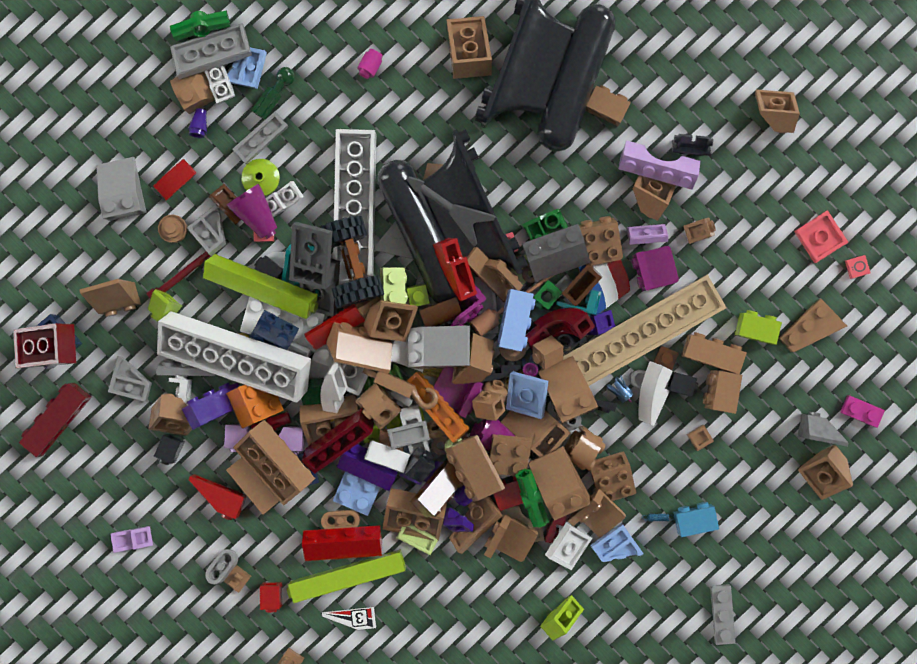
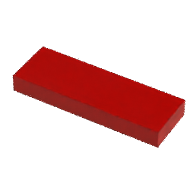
[304,304,365,351]

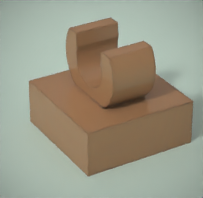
[224,565,251,593]
[278,648,304,664]

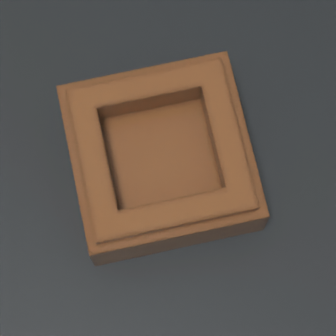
[686,425,714,451]

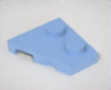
[228,47,267,89]
[590,523,643,562]

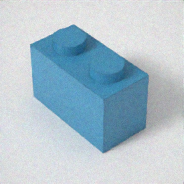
[673,502,719,537]

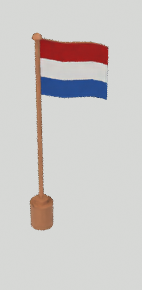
[470,260,630,336]

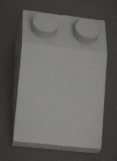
[96,157,147,221]
[408,326,470,369]

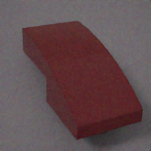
[544,514,570,543]

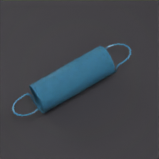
[642,514,675,521]

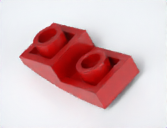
[153,159,197,201]

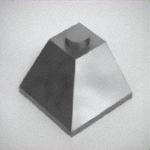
[798,411,848,447]

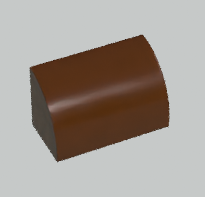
[561,264,602,306]
[420,297,462,327]

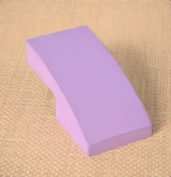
[110,526,153,553]

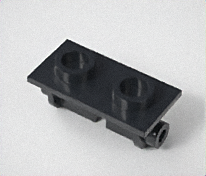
[672,133,713,156]

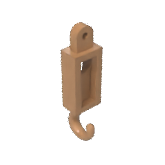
[362,368,438,410]

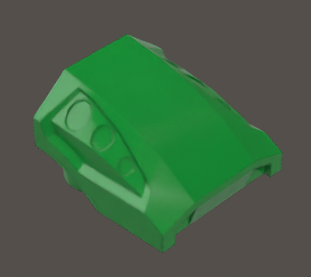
[522,209,568,241]

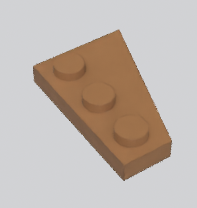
[778,299,847,352]
[449,496,503,554]

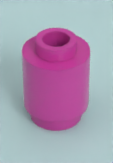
[357,49,383,79]

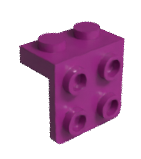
[631,246,679,292]
[450,286,487,326]
[434,367,483,418]

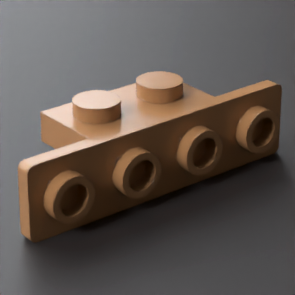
[467,247,523,304]

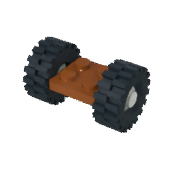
[319,216,384,308]

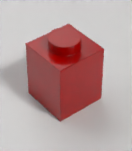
[260,582,282,613]

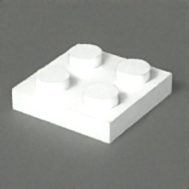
[545,522,592,570]

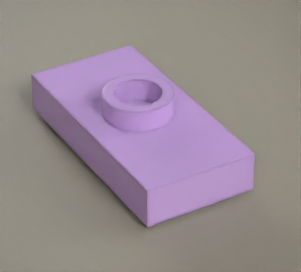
[627,224,669,245]

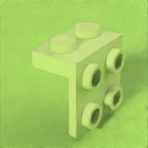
[380,268,408,304]

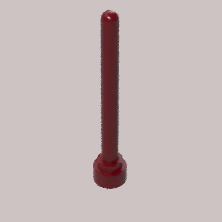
[146,246,224,299]

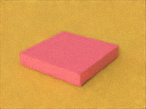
[794,210,848,263]

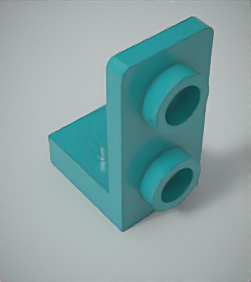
[556,290,602,317]

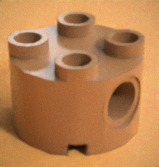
[355,383,401,430]
[564,425,606,470]

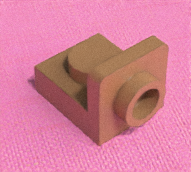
[683,218,716,244]

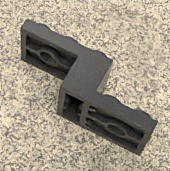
[289,222,340,317]

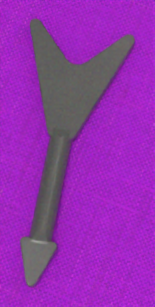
[407,177,495,246]

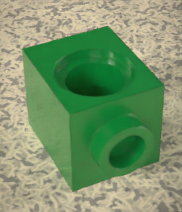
[533,280,562,310]

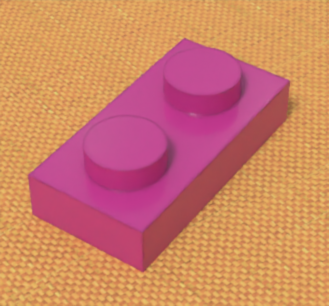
[840,395,885,428]

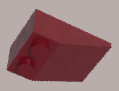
[14,323,76,368]

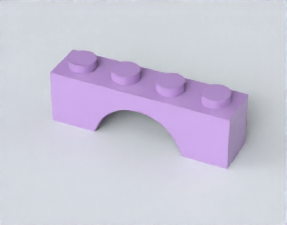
[618,140,700,190]
[224,424,305,454]

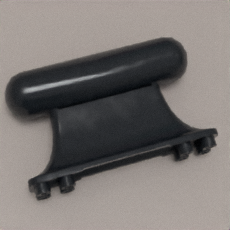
[475,0,616,151]
[377,129,528,303]

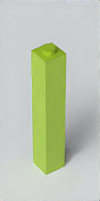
[203,254,318,319]
[287,549,406,603]

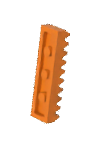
[407,372,469,443]

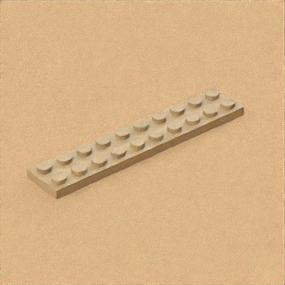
[541,275,726,386]

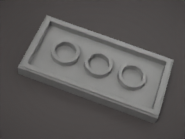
[170,23,252,79]

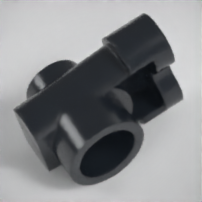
[557,334,587,356]

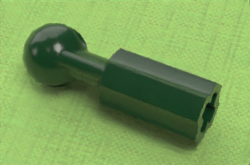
[251,67,295,120]

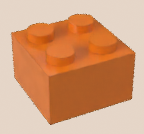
[226,385,284,429]

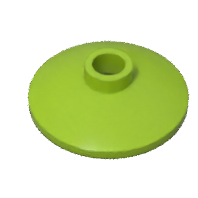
[241,159,280,196]

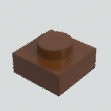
[653,346,679,370]

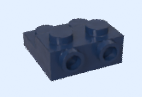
[249,310,299,350]

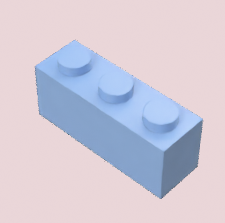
[496,289,535,352]

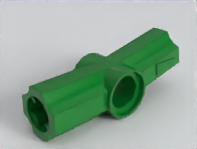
[170,10,231,41]
[515,469,549,528]

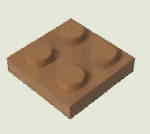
[489,434,532,476]

